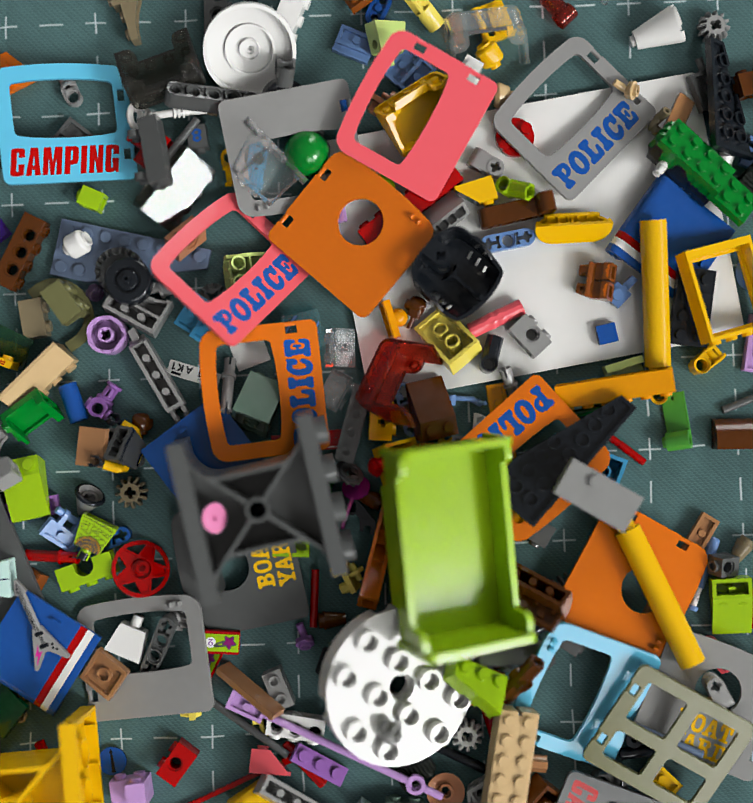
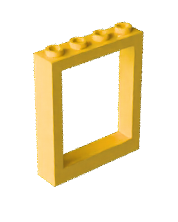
[675,235,753,347]

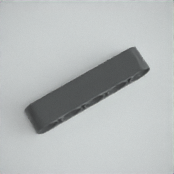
[163,81,256,114]

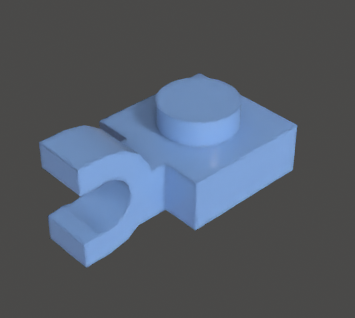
[611,275,638,309]

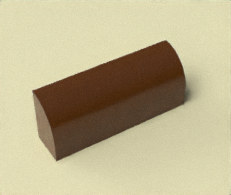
[711,418,753,449]

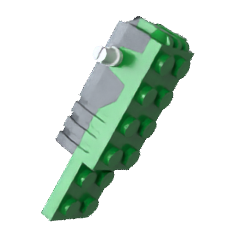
[646,118,753,227]

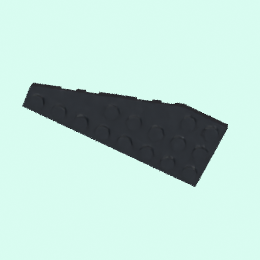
[507,395,637,527]

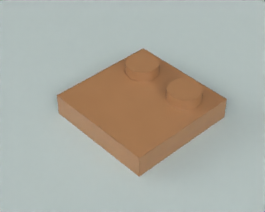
[79,647,131,701]

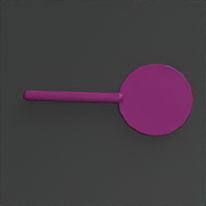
[340,477,370,529]

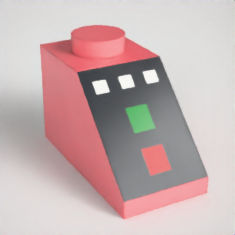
[249,745,291,776]

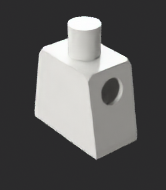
[104,613,149,664]

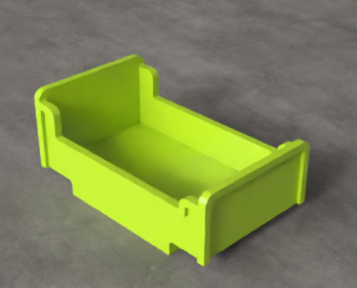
[379,433,537,664]

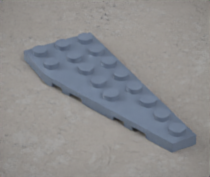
[50,219,212,283]

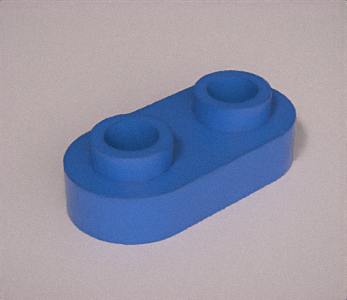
[365,0,392,24]

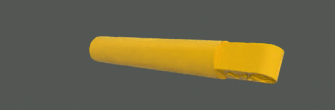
[639,219,671,405]
[615,520,705,669]

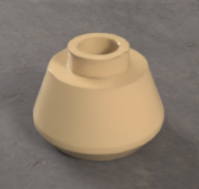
[494,83,513,109]

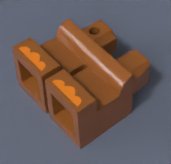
[576,262,617,302]

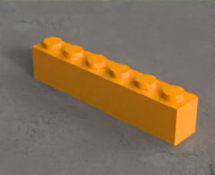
[554,366,676,411]

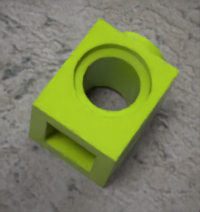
[76,185,109,214]

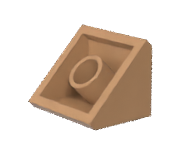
[75,426,110,468]

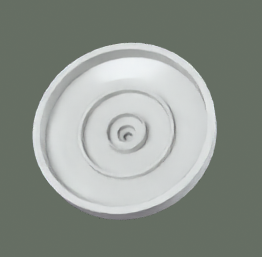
[203,1,296,94]

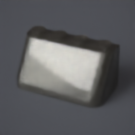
[133,145,216,232]

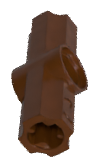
[504,654,545,705]

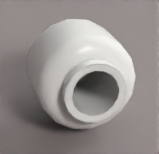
[62,230,93,259]

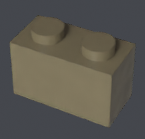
[17,297,53,341]

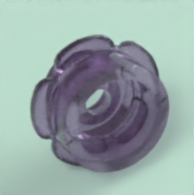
[85,284,104,302]

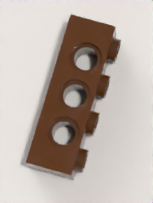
[0,212,50,293]

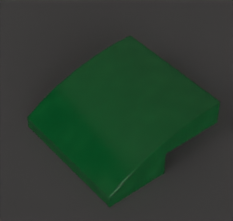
[0,684,30,739]

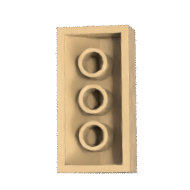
[0,342,79,407]

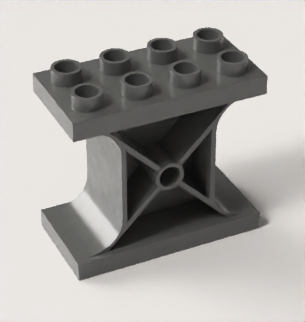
[165,408,357,607]

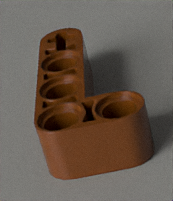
[477,190,557,230]

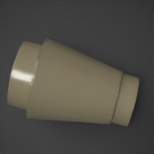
[731,535,753,563]

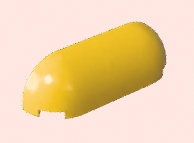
[535,212,613,244]

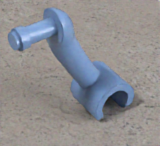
[449,395,487,407]

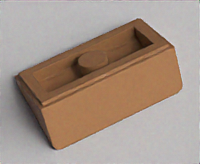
[662,92,695,128]

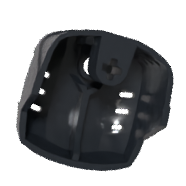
[411,226,503,321]

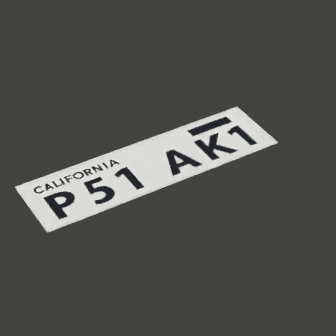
[167,359,221,387]

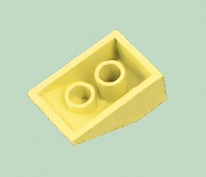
[414,308,483,375]

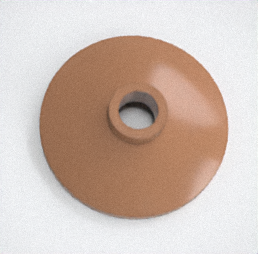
[427,772,465,803]

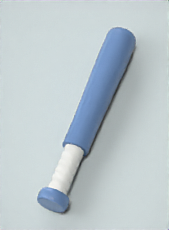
[688,537,720,612]

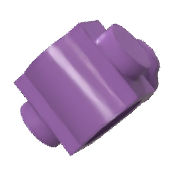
[84,380,122,420]

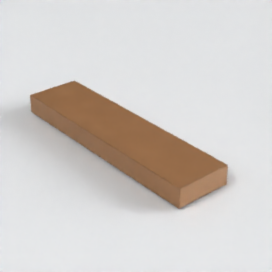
[215,661,285,721]

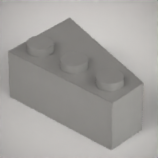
[102,295,175,339]

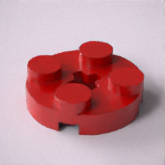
[495,118,534,158]

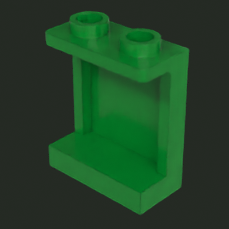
[0,388,65,445]

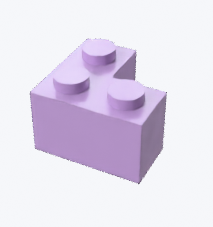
[109,770,154,803]

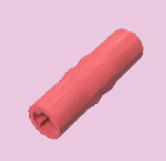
[466,299,525,337]

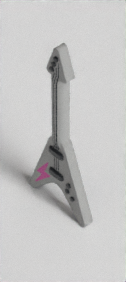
[13,579,71,671]

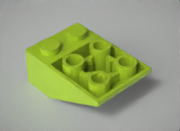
[708,575,753,634]

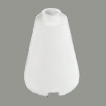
[629,4,686,50]

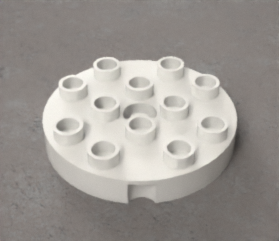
[319,604,471,766]

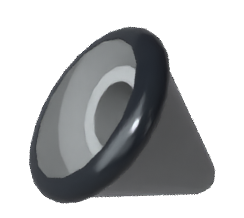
[75,483,106,516]

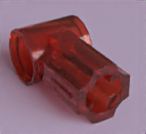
[539,0,578,29]

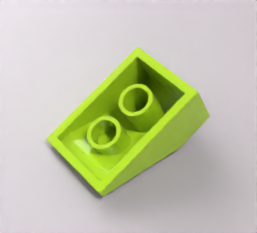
[4,454,51,523]

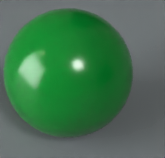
[284,131,330,177]

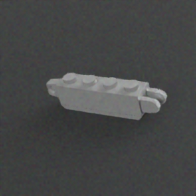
[127,328,190,423]

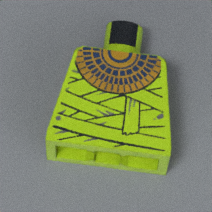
[74,511,119,561]

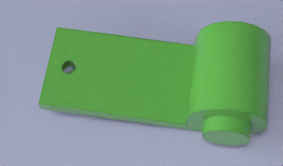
[661,391,693,452]

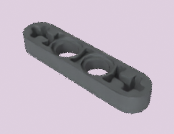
[139,613,178,672]

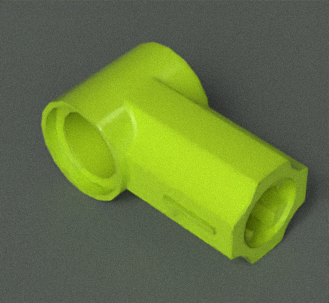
[495,176,535,201]

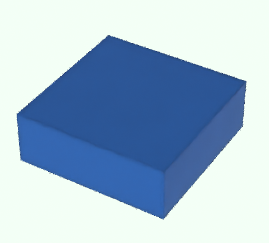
[595,322,619,345]

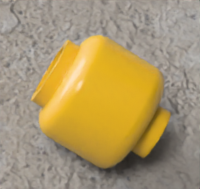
[475,40,503,70]

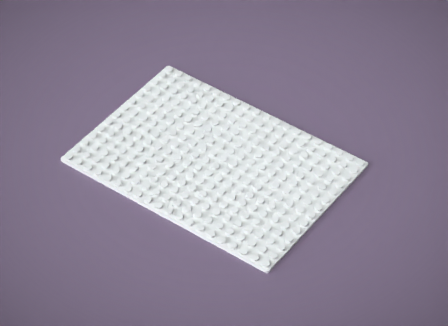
[326,73,744,400]

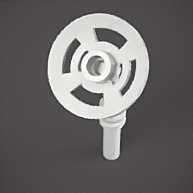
[126,101,207,129]

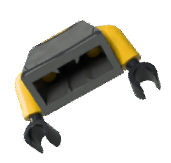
[87,413,146,473]

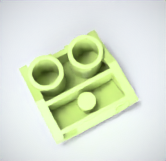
[223,252,265,290]

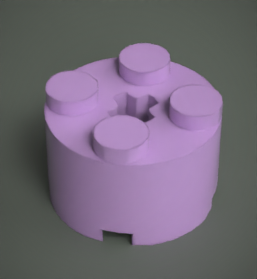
[86,315,130,355]

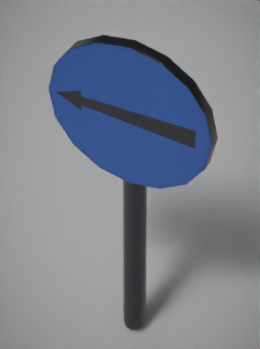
[100,746,127,775]

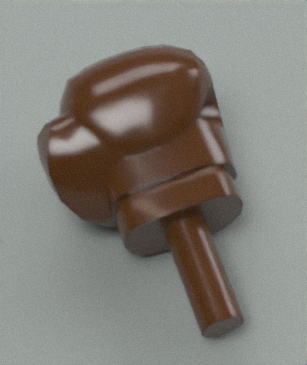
[404,296,427,329]
[132,413,154,440]

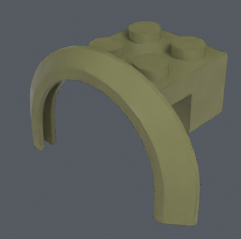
[27,278,94,353]

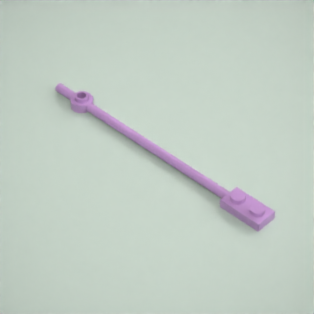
[225,689,444,801]

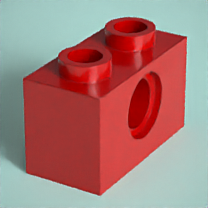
[156,737,200,787]

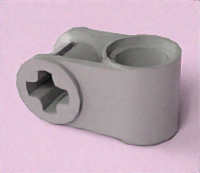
[466,147,504,179]
[701,672,735,708]

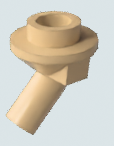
[612,79,640,100]

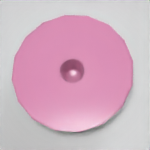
[202,503,227,533]

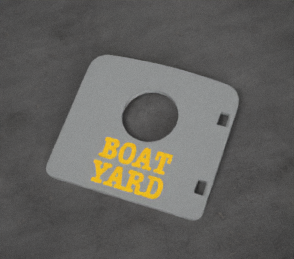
[634,632,753,781]

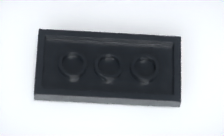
[670,267,717,348]

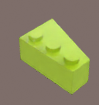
[443,658,508,718]

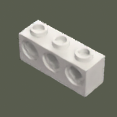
[265,710,326,745]

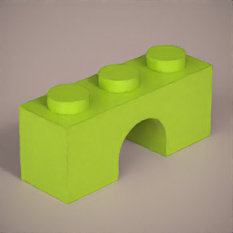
[54,549,120,594]

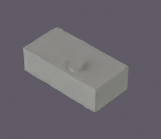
[551,457,644,533]

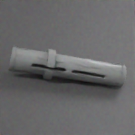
[220,357,237,414]

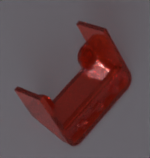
[355,338,443,427]

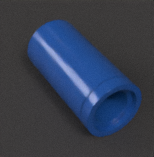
[58,382,89,424]

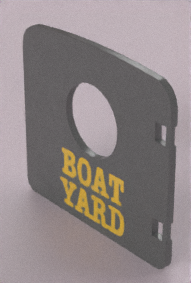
[171,502,309,631]

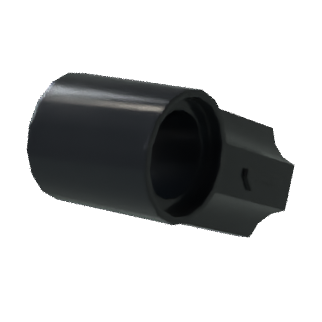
[479,334,504,374]

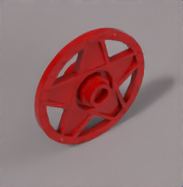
[111,540,170,598]

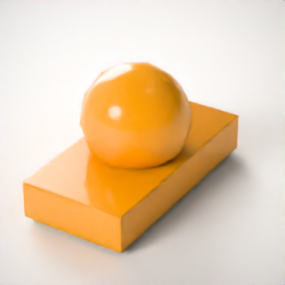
[379,299,408,340]

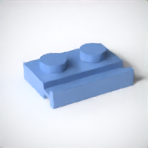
[332,24,372,66]

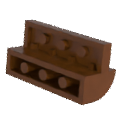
[516,562,573,634]

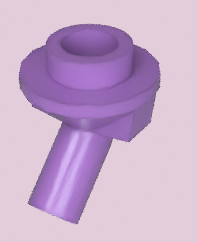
[295,622,315,650]

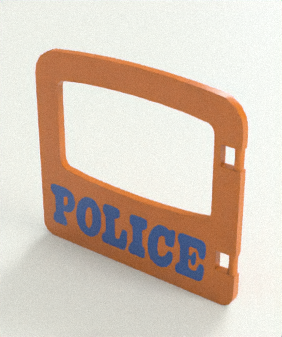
[199,319,330,462]
[461,375,610,541]

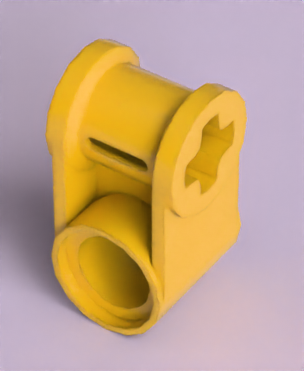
[688,344,727,375]

